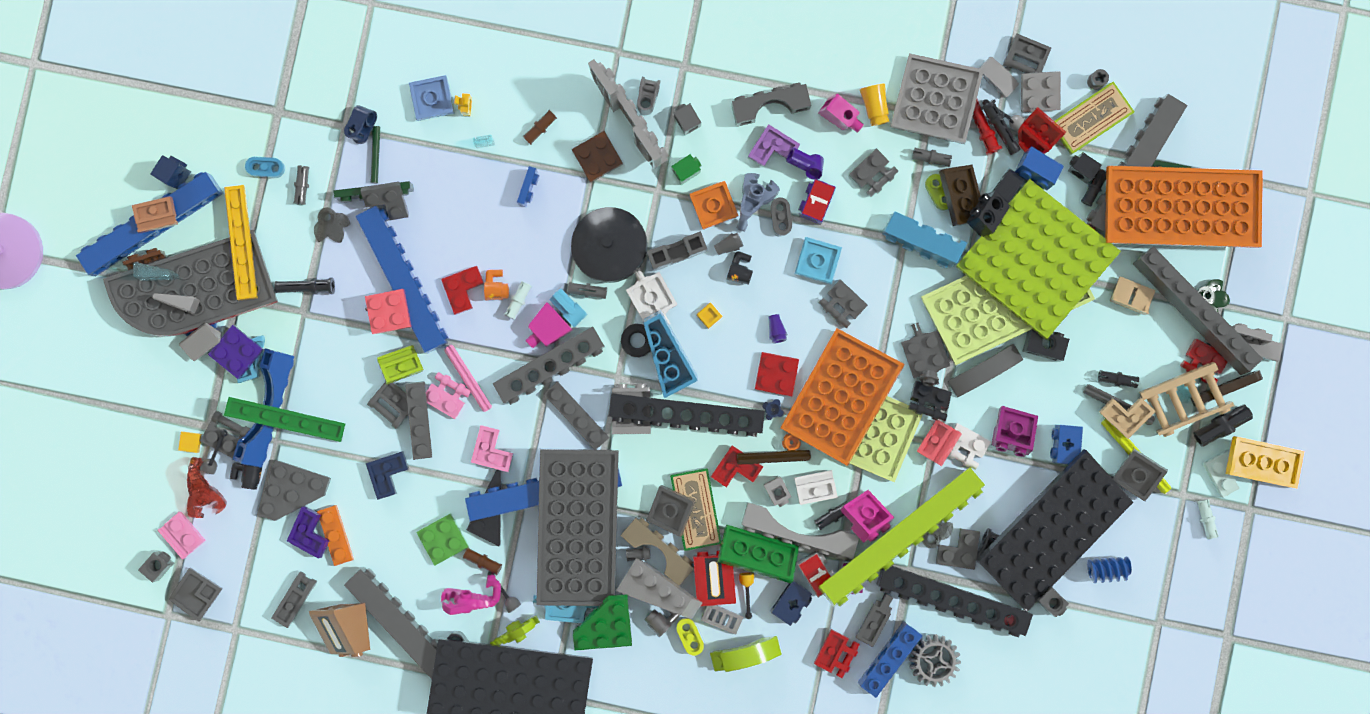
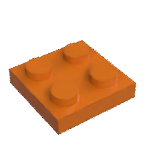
[689,181,738,230]

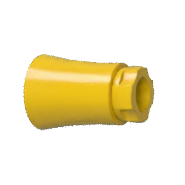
[859,83,889,126]

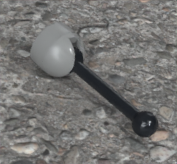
[982,99,1025,132]

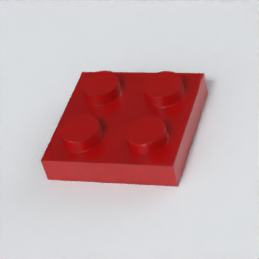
[754,352,799,397]

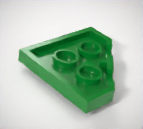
[573,594,632,651]

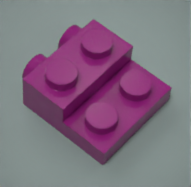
[991,406,1039,457]

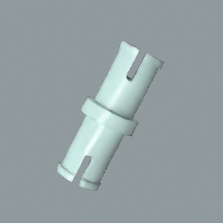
[504,281,532,320]
[1197,499,1219,540]

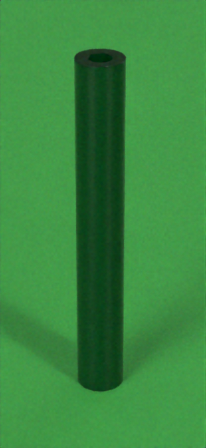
[370,126,381,184]

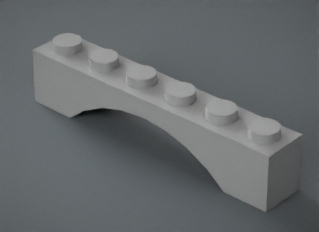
[741,502,859,561]

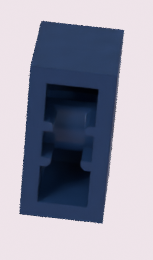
[150,155,192,190]
[770,580,813,626]

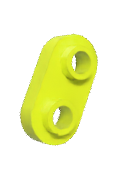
[676,618,704,656]

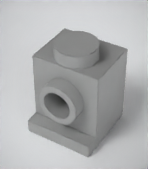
[763,476,792,507]

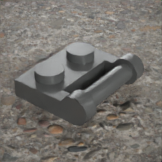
[1002,33,1052,73]
[367,382,408,429]
[200,411,251,459]

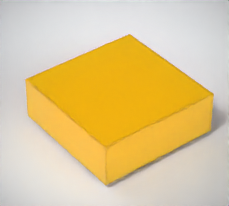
[696,302,723,329]
[178,431,202,453]

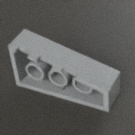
[616,558,702,619]

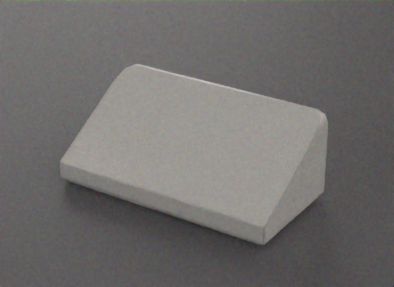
[179,322,221,361]

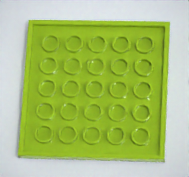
[956,179,1121,340]

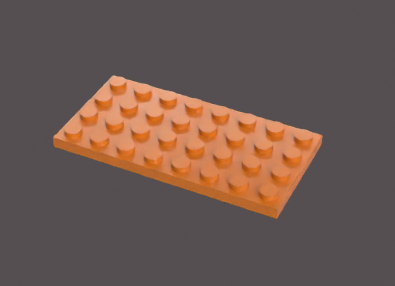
[1105,166,1263,248]

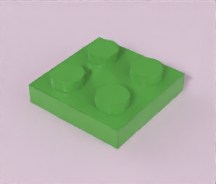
[416,513,469,566]

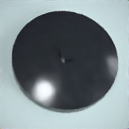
[571,207,648,283]

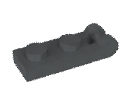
[271,571,318,628]

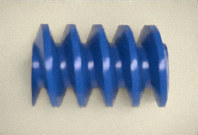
[1087,556,1132,584]

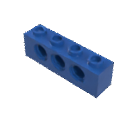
[858,621,923,698]

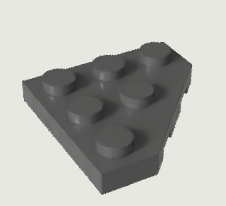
[257,460,332,521]

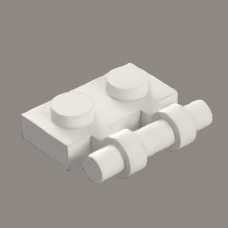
[948,423,991,470]

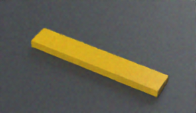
[224,185,258,301]

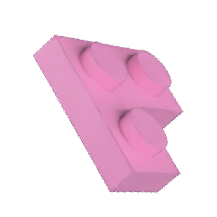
[471,425,514,472]

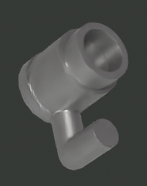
[644,609,680,638]

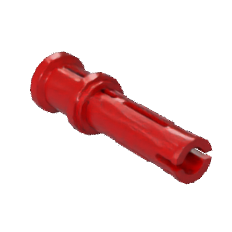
[972,99,1002,156]

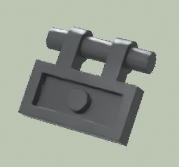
[849,148,899,197]
[818,279,868,329]

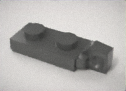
[855,593,893,647]

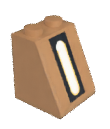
[309,603,371,657]

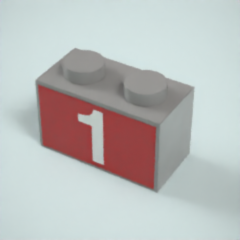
[796,551,835,598]

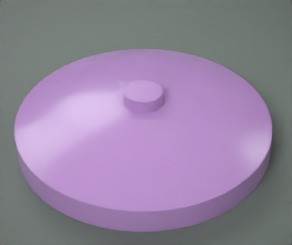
[0,213,43,290]

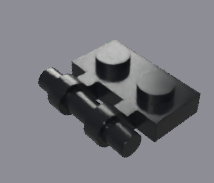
[908,380,952,421]

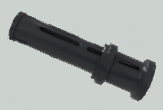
[980,99,1021,156]
[274,277,335,295]

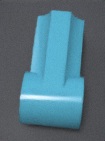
[549,289,588,327]

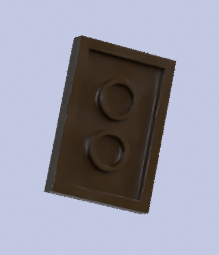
[939,164,981,227]

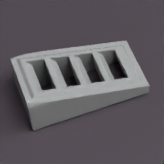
[153,293,200,314]
[701,605,744,635]

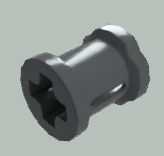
[1087,69,1109,90]

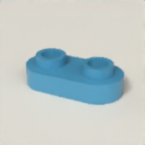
[245,156,285,178]

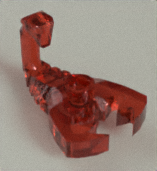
[187,457,227,518]

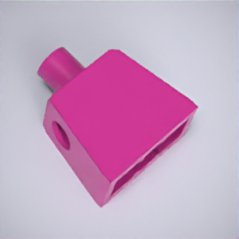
[818,94,864,133]
[525,302,573,348]

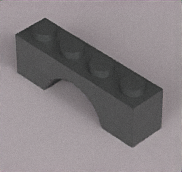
[731,82,812,127]

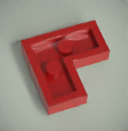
[441,266,484,315]
[710,445,764,488]

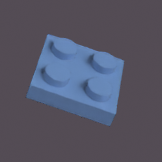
[409,75,455,121]

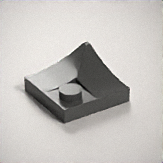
[169,567,223,622]

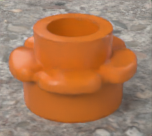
[782,433,801,451]

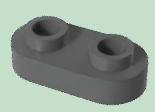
[770,197,792,236]

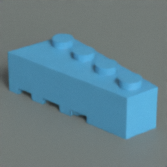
[882,211,967,269]
[644,310,698,399]

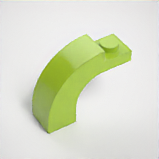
[710,636,782,672]

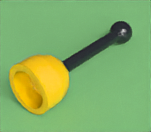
[739,572,754,620]

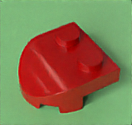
[1018,107,1066,154]

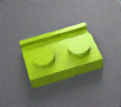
[377,345,424,384]

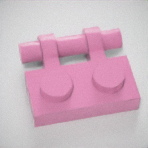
[426,372,471,419]

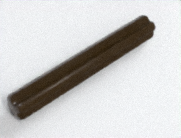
[736,450,811,465]

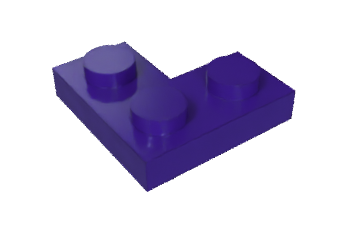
[287,506,329,559]

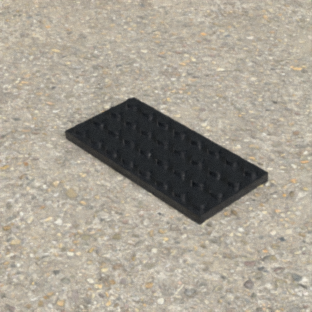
[976,449,1133,612]
[426,638,593,714]

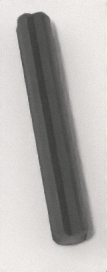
[1083,384,1155,425]

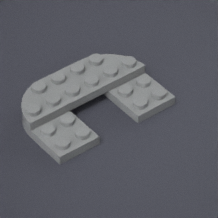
[588,59,669,169]

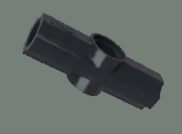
[1193,404,1253,447]

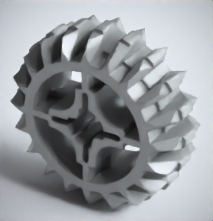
[908,634,961,687]

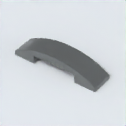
[948,343,1023,398]

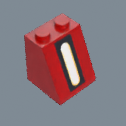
[693,550,736,606]

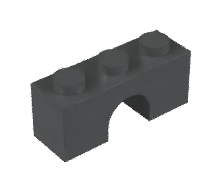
[647,231,708,271]

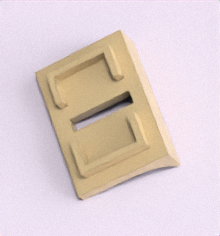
[1110,276,1156,315]

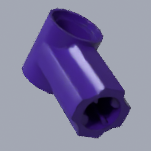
[786,147,824,180]

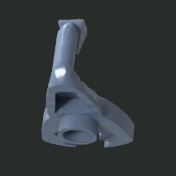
[736,173,780,232]

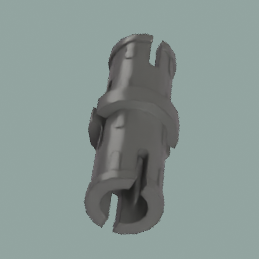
[912,147,952,167]
[293,165,310,205]
[568,282,607,299]

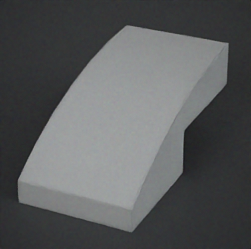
[979,56,1019,98]

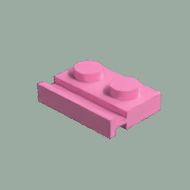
[157,512,206,559]

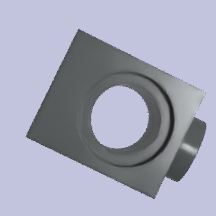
[674,103,702,136]
[138,551,174,583]
[1037,586,1069,618]

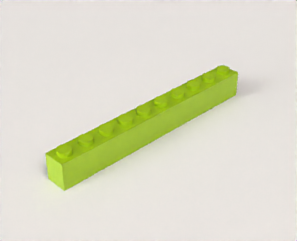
[819,467,985,607]

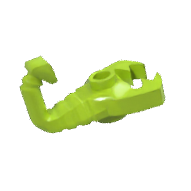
[490,615,540,645]

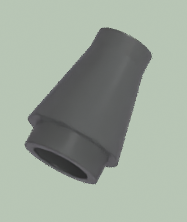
[714,232,744,256]

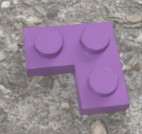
[748,124,800,167]

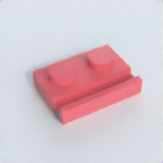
[917,420,962,466]

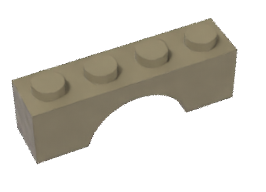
[620,517,694,586]

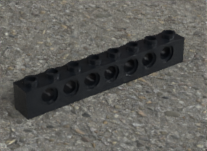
[608,393,765,437]
[876,566,1033,638]

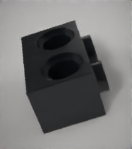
[966,190,1010,237]

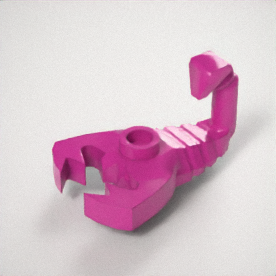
[441,575,501,615]

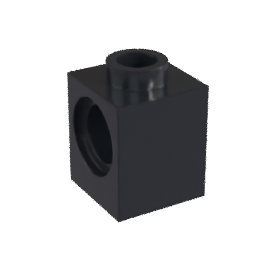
[1068,152,1102,184]

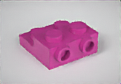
[841,489,895,543]

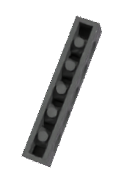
[492,326,605,405]

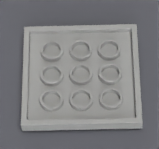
[890,53,984,145]

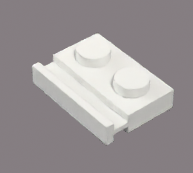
[794,470,838,505]

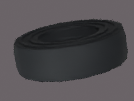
[620,323,651,358]

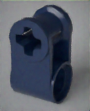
[344,105,378,144]

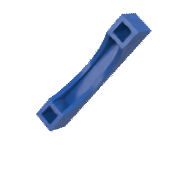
[232,348,294,467]

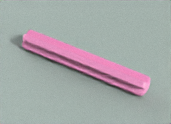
[444,345,492,412]

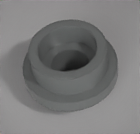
[919,370,939,386]

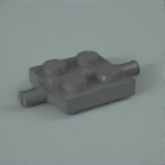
[901,322,950,386]

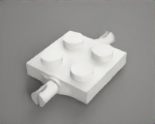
[626,268,678,325]

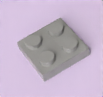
[1021,71,1061,113]

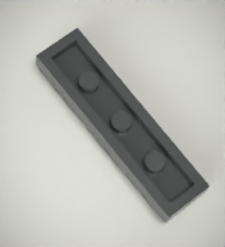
[405,381,433,460]
[544,381,610,450]

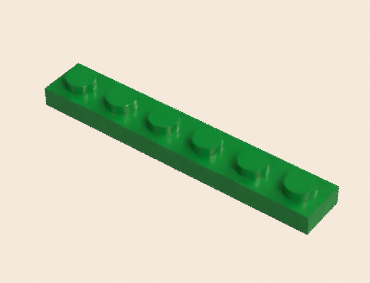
[224,397,346,442]

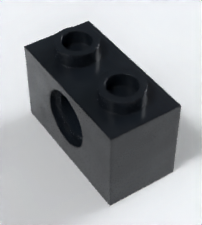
[1022,329,1070,362]

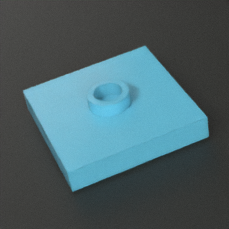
[795,237,842,284]

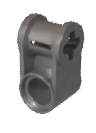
[637,76,661,115]

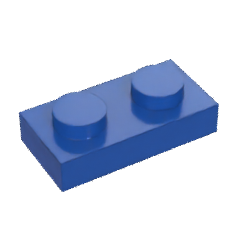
[517,166,540,207]

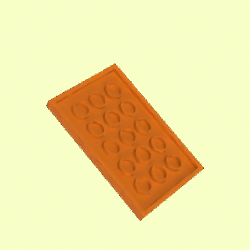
[780,328,905,466]

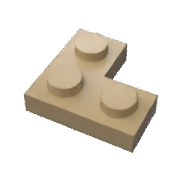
[1099,397,1156,439]

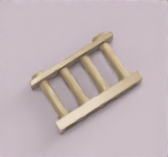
[1139,362,1235,437]

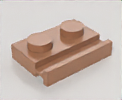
[132,196,178,233]

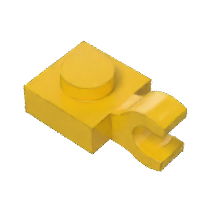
[454,93,472,117]

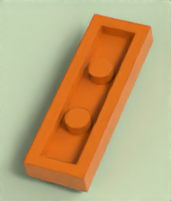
[317,505,354,566]

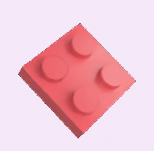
[365,289,411,335]

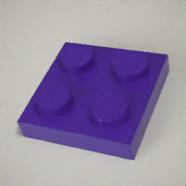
[208,325,264,379]

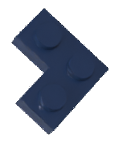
[366,451,409,500]

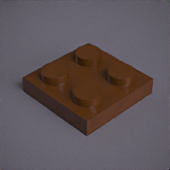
[571,131,623,183]

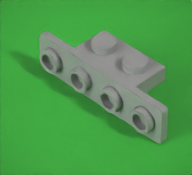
[1204,323,1283,362]

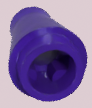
[768,314,788,344]

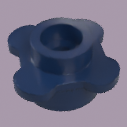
[762,399,784,420]

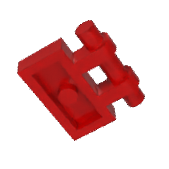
[1180,339,1228,384]
[814,629,860,679]

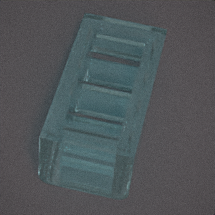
[133,262,179,281]

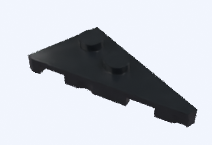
[466,470,502,546]

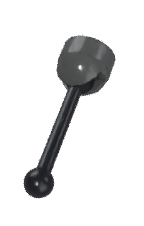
[200,429,228,475]
[487,571,521,613]

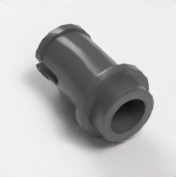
[626,546,651,562]

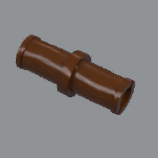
[522,110,558,145]
[463,547,503,576]

